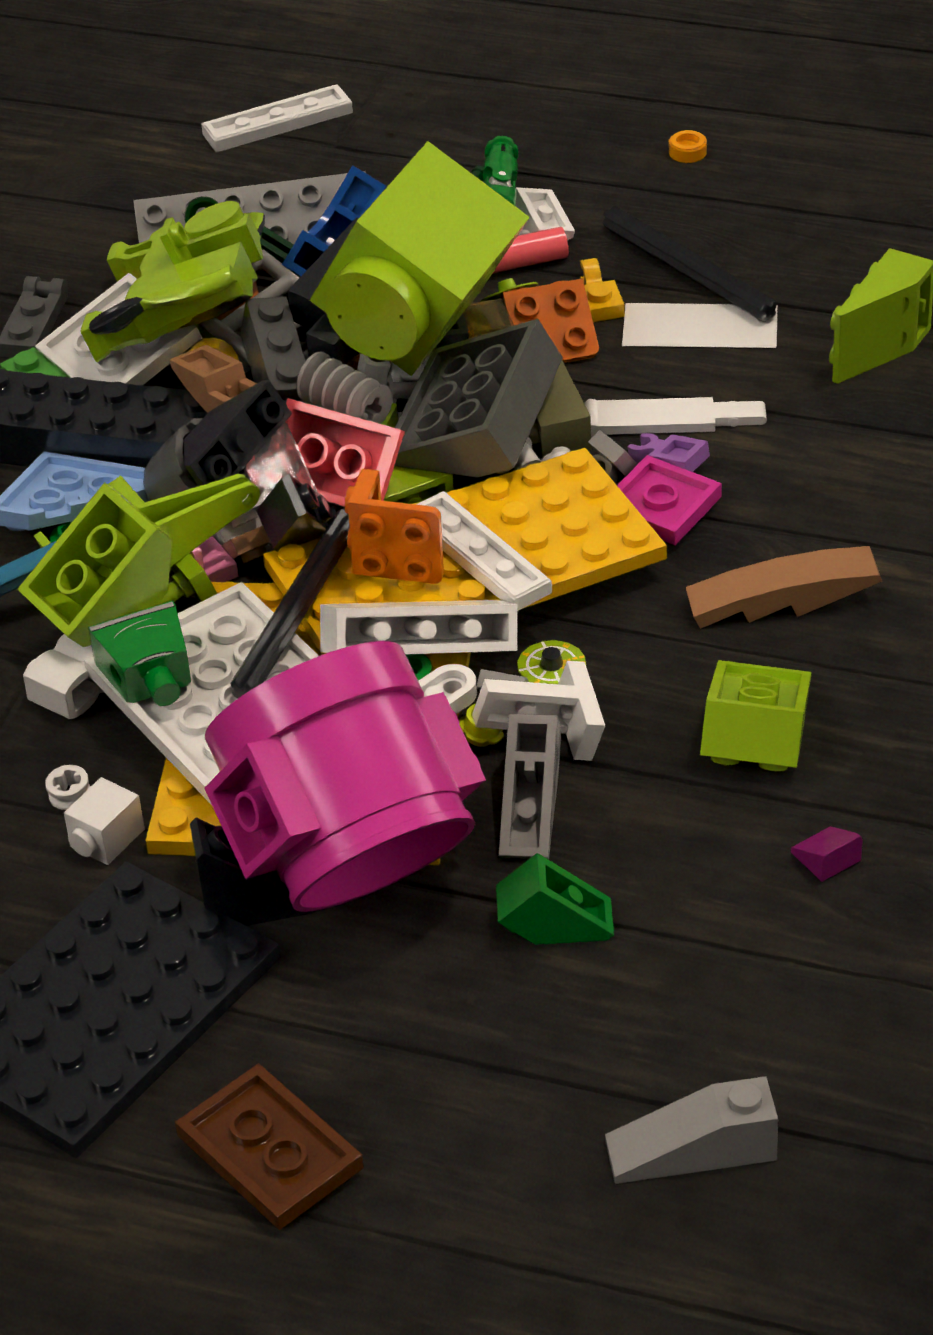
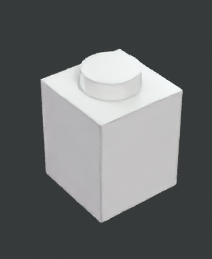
[64,777,145,865]

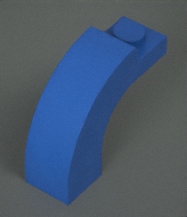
[282,165,387,276]

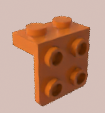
[499,278,599,363]
[345,469,444,584]

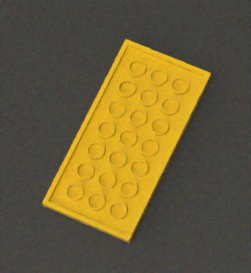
[263,448,667,655]

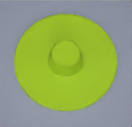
[480,278,538,305]

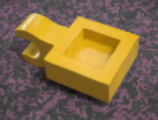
[580,258,625,322]

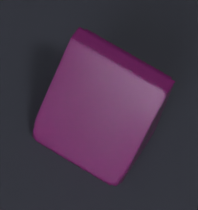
[791,826,862,882]

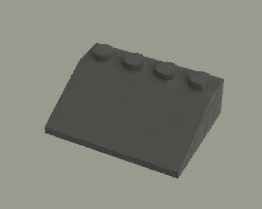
[394,319,563,478]

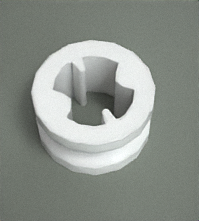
[45,765,91,810]

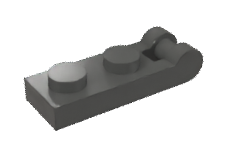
[0,276,69,358]

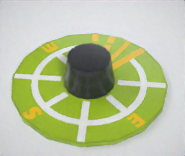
[517,640,586,684]

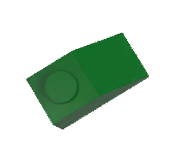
[496,853,614,945]

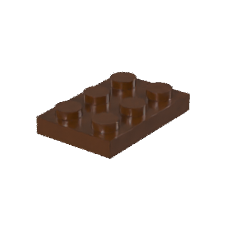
[175,1063,364,1230]

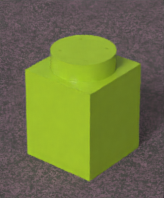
[309,141,530,377]

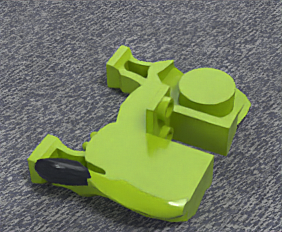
[80,201,265,363]

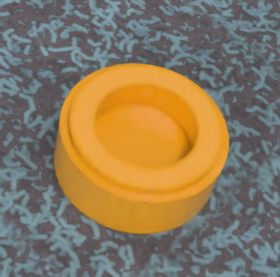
[669,130,707,163]

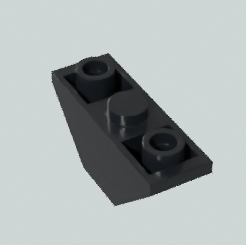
[184,379,292,486]
[257,474,338,552]
[190,817,317,926]

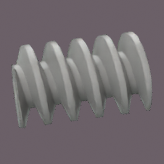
[297,351,392,424]

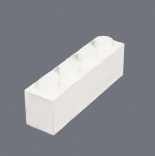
[320,600,518,654]

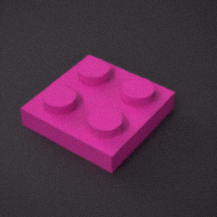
[617,455,722,545]

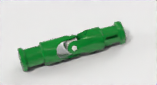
[483,136,519,206]

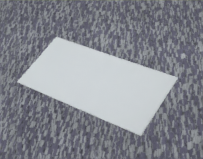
[622,303,778,348]

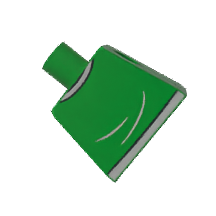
[88,600,191,706]

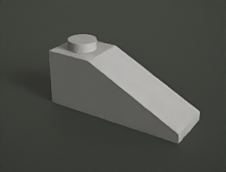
[499,714,561,860]
[605,1076,778,1184]

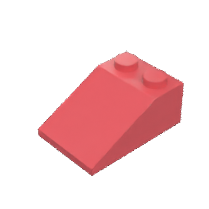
[262,398,405,507]

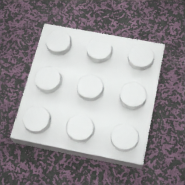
[35,273,202,385]

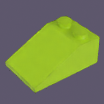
[700,660,811,771]

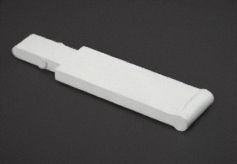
[585,397,767,437]

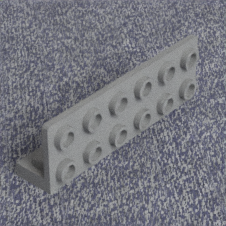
[133,171,366,244]

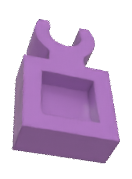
[627,433,710,472]

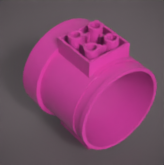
[204,641,486,912]

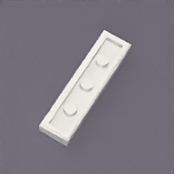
[201,84,353,152]
[416,491,552,611]

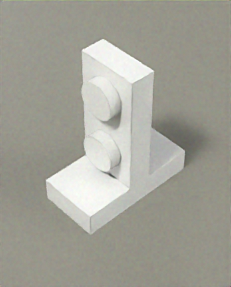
[472,661,605,761]

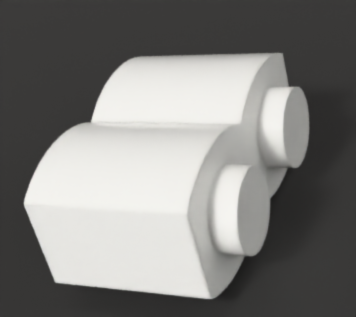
[23,634,104,719]

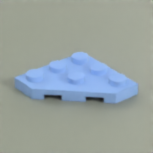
[0,451,149,531]

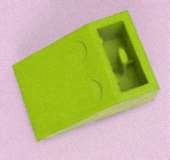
[829,248,933,384]

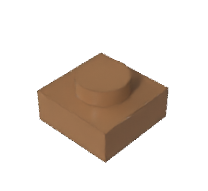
[221,526,271,564]

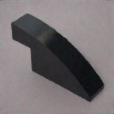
[288,218,359,365]

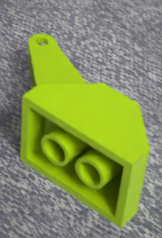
[17,474,260,647]

